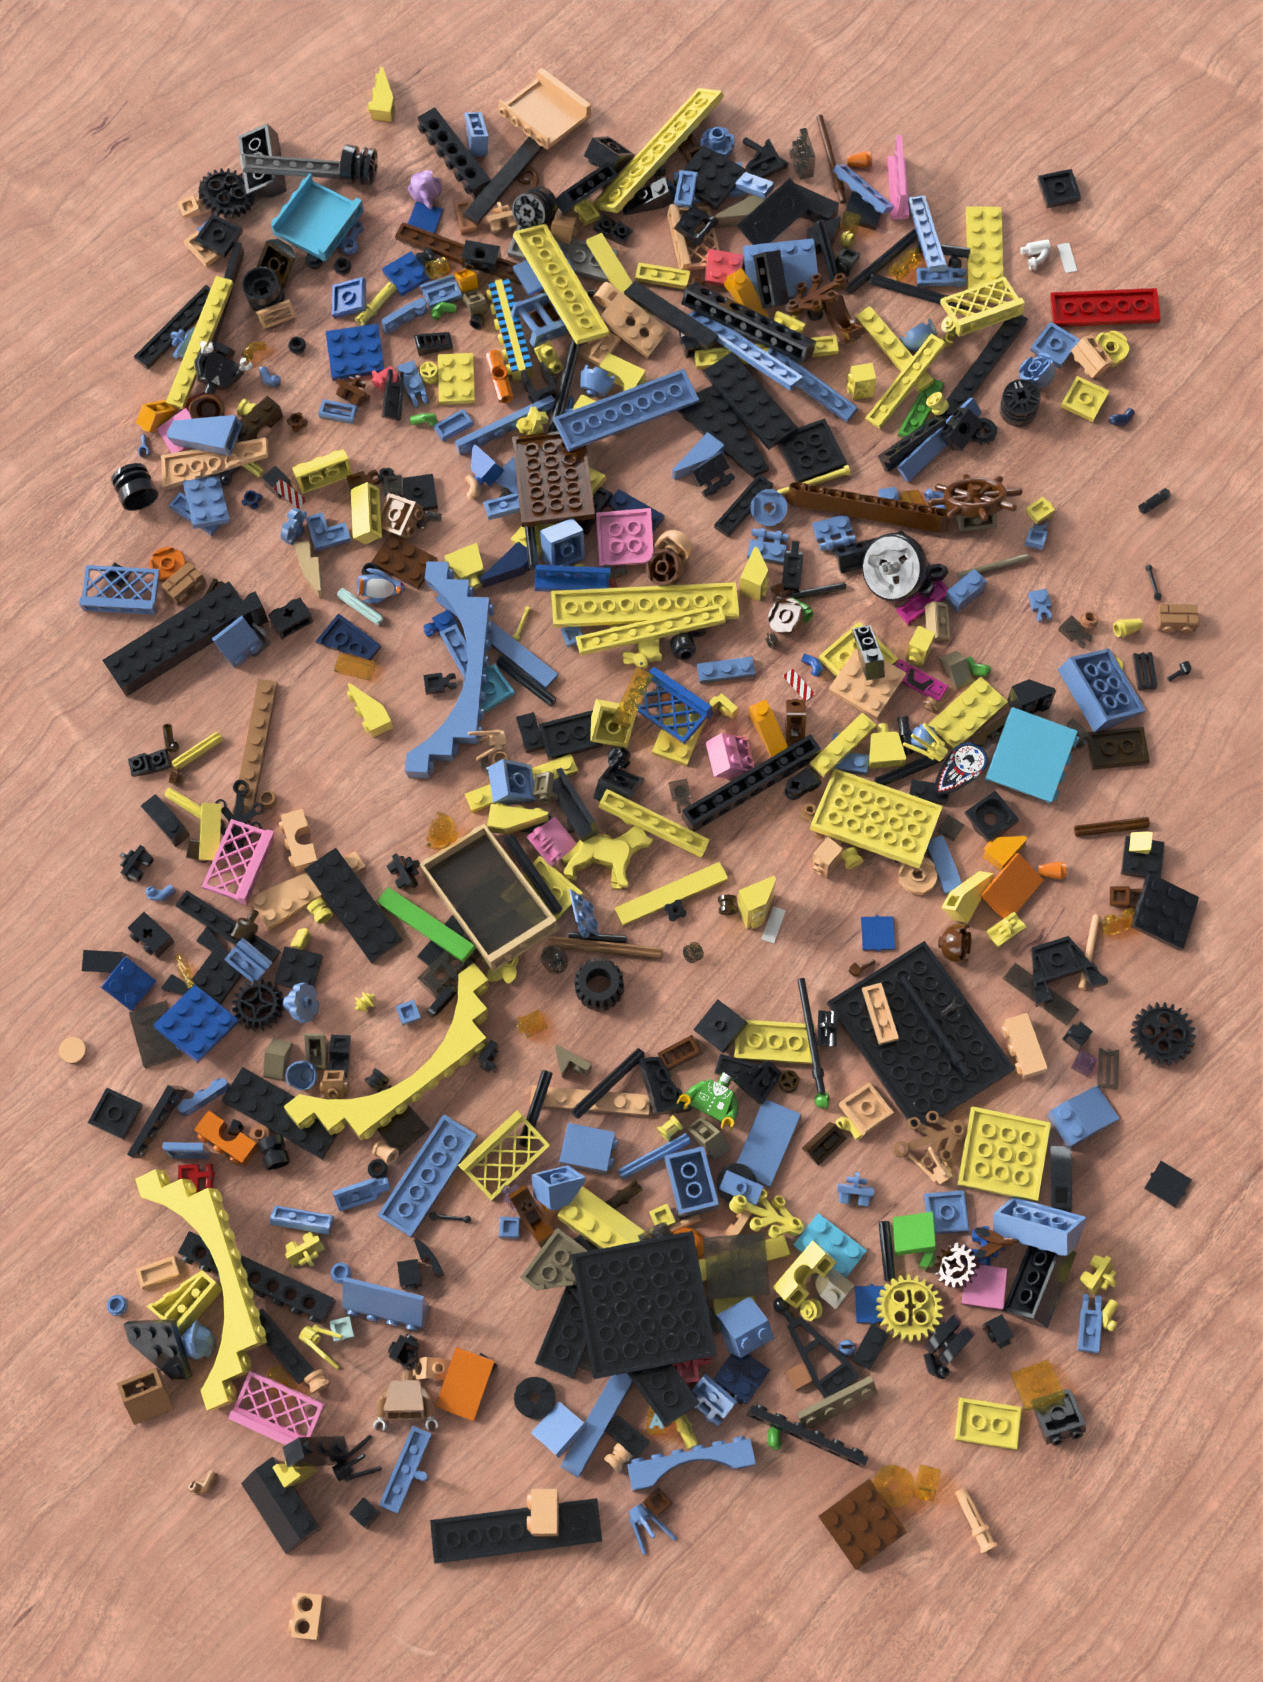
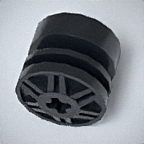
[340,144,378,186]
[512,186,558,229]
[242,267,285,313]
[1000,379,1041,427]
[111,463,158,511]

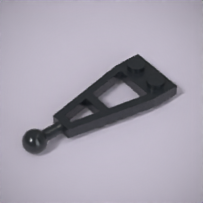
[773,1297,860,1399]

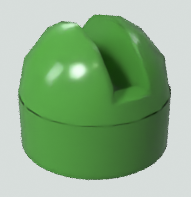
[814,1093,829,1109]

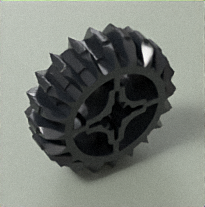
[232,979,285,1032]

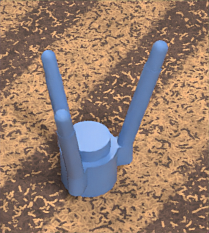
[628,1503,677,1555]

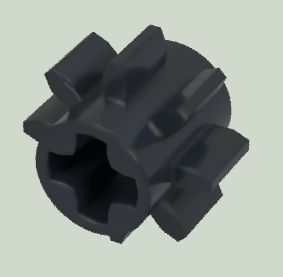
[608,746,631,770]

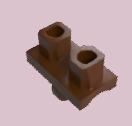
[336,375,371,407]

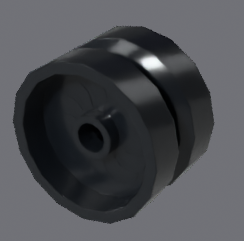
[924,1314,976,1367]

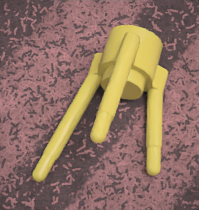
[903,723,948,762]
[299,1324,342,1370]

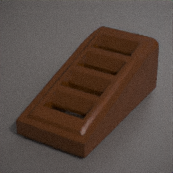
[657,1035,703,1070]

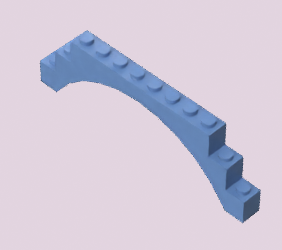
[405,562,494,778]

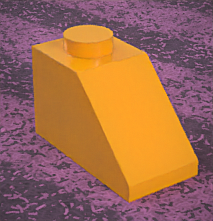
[136,399,178,432]
[983,836,1028,871]

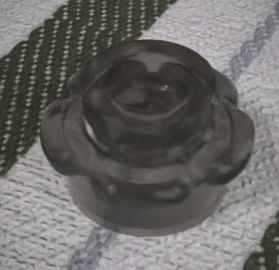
[765,632,781,649]

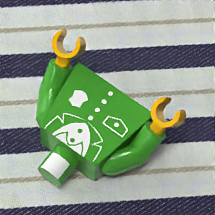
[677,1073,739,1132]

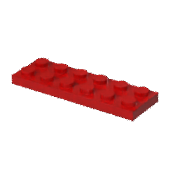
[1050,288,1161,327]

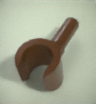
[848,959,875,977]

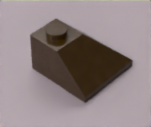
[256,238,296,289]

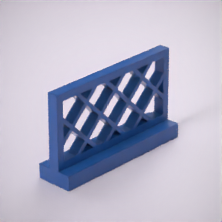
[626,667,714,745]

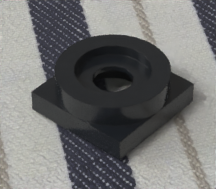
[964,790,1019,843]

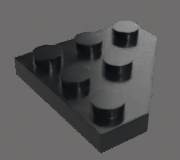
[123,1319,193,1380]

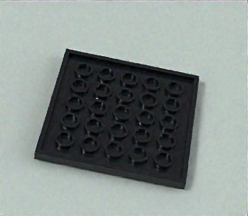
[571,1231,717,1379]

